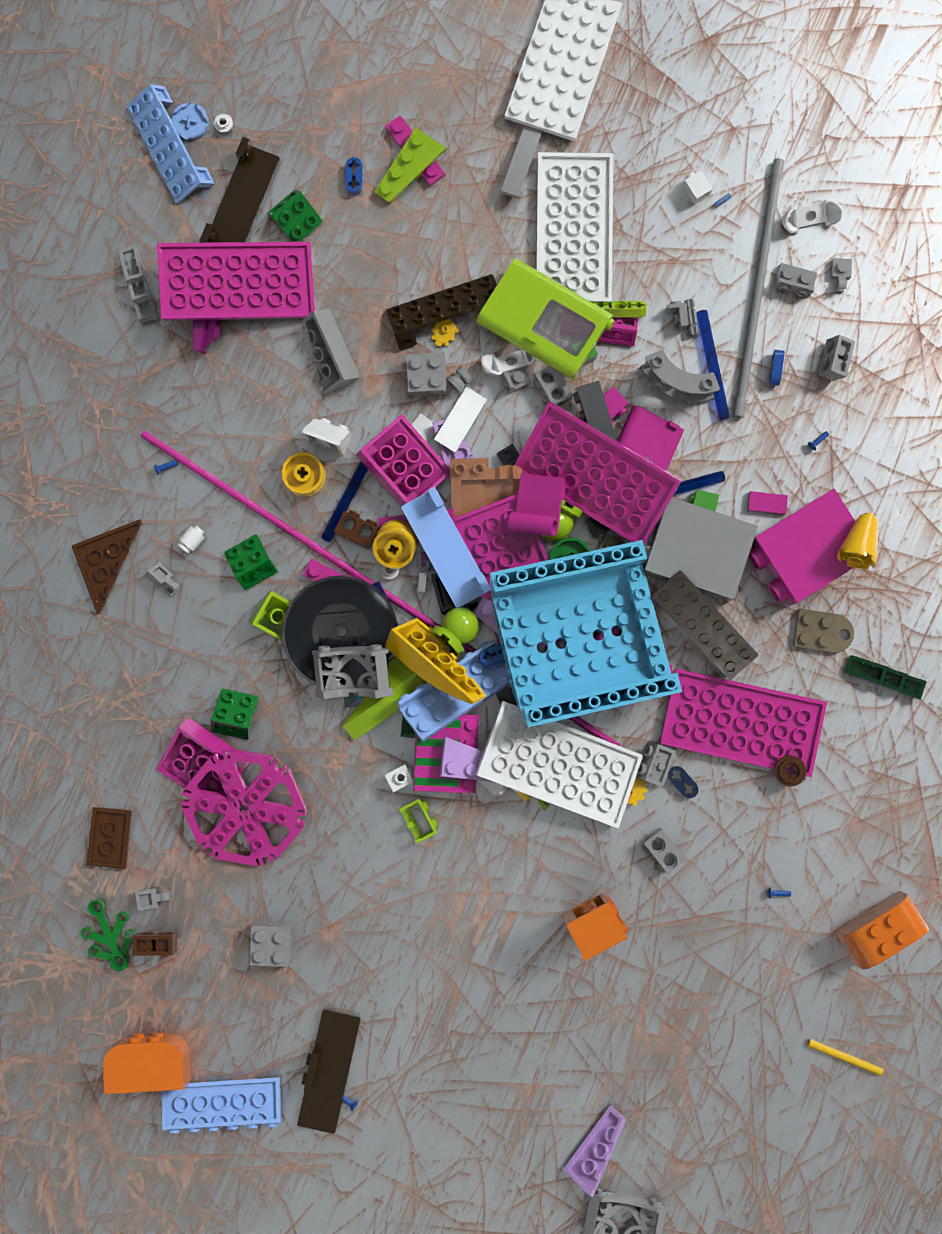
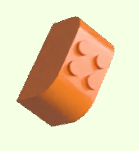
[834,891,929,970]
[103,1032,191,1094]

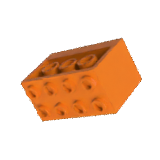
[562,893,629,961]

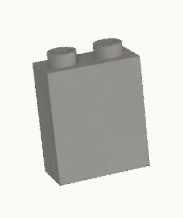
[643,497,758,602]

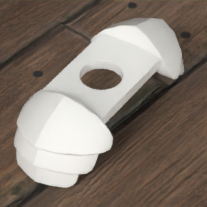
[781,200,844,233]
[481,349,538,376]

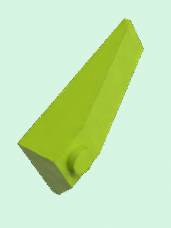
[248,590,290,641]

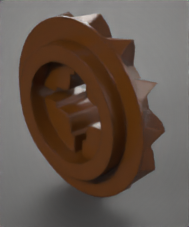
[774,755,806,787]

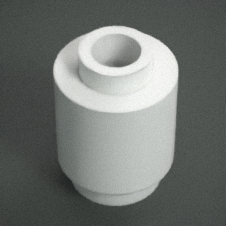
[177,525,205,554]

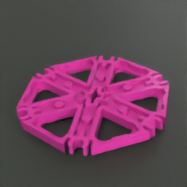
[181,748,307,866]

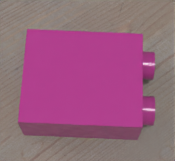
[748,488,856,606]

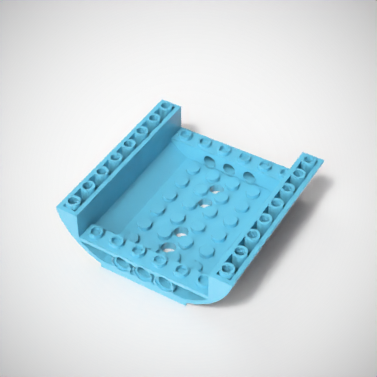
[490,540,682,728]

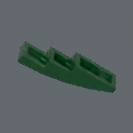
[845,655,927,700]

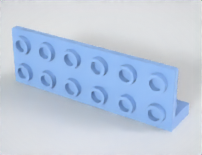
[127,84,215,203]
[401,486,491,608]

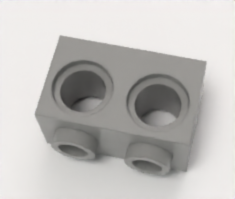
[818,335,855,381]
[533,366,573,406]
[642,828,686,874]

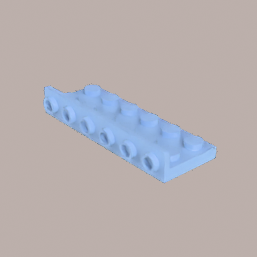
[398,640,510,742]
[162,1077,283,1133]

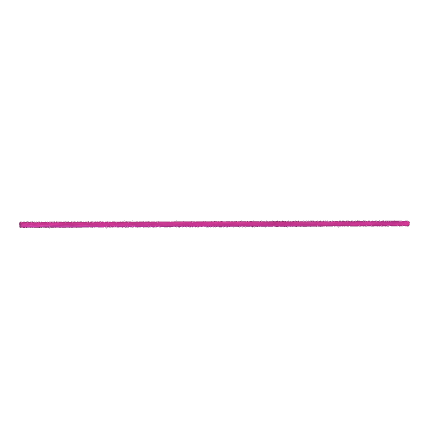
[141,430,621,746]

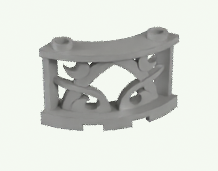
[640,350,720,403]
[312,644,393,699]
[580,1188,668,1234]

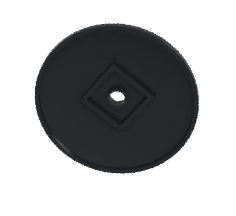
[282,575,398,687]

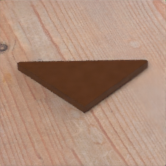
[71,519,142,614]

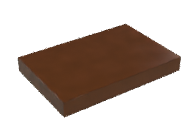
[87,807,133,869]

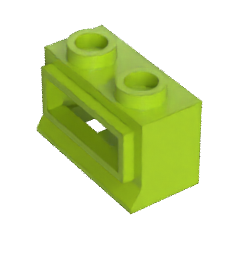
[399,798,439,844]

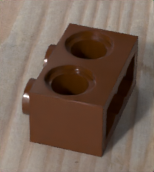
[334,510,379,550]
[133,932,177,956]

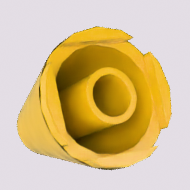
[837,513,878,570]

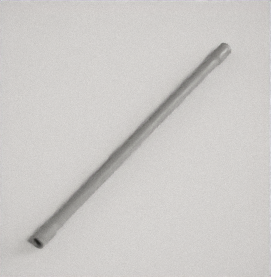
[733,158,785,418]

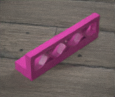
[559,307,638,346]

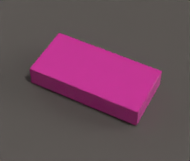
[747,491,788,515]

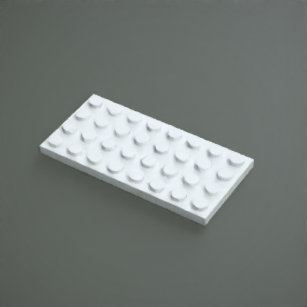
[504,0,622,142]
[536,152,613,303]
[475,701,643,828]

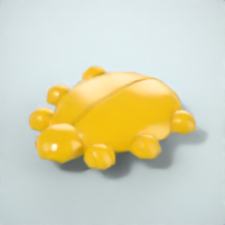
[431,319,459,346]
[627,777,648,806]

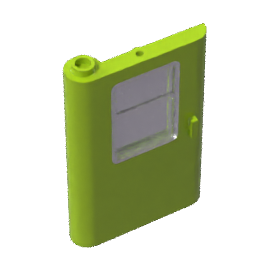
[476,258,615,380]

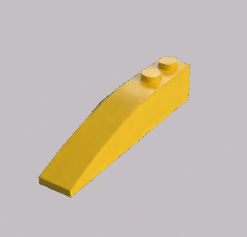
[385,618,486,704]

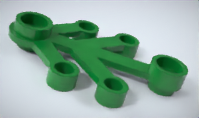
[80,899,137,971]

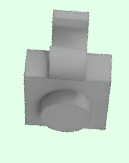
[831,258,852,292]
[414,559,430,592]
[145,562,180,597]
[135,888,172,911]

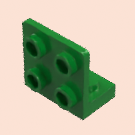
[267,189,323,242]
[224,534,278,590]
[211,689,258,740]

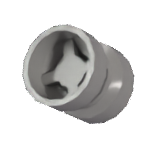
[447,366,473,393]

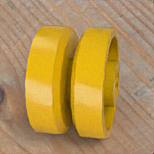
[282,452,326,498]
[372,520,418,569]

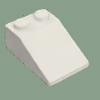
[302,418,352,456]

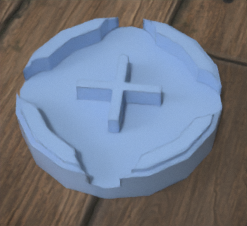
[171,103,209,141]

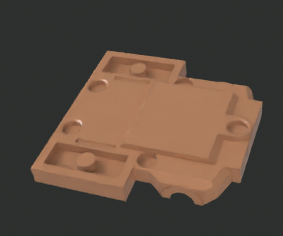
[450,457,523,518]

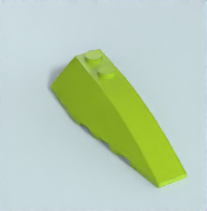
[342,657,428,740]

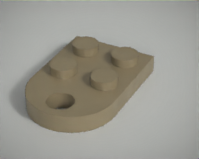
[793,608,854,653]

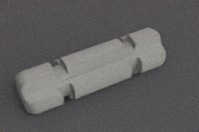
[684,299,699,337]

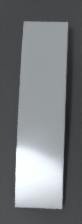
[500,125,543,199]
[118,245,158,324]

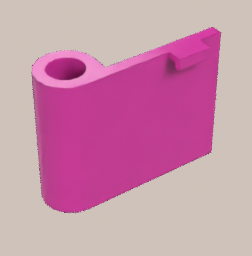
[617,405,684,471]
[508,474,566,536]

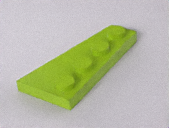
[374,128,448,204]

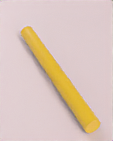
[807,1039,883,1076]

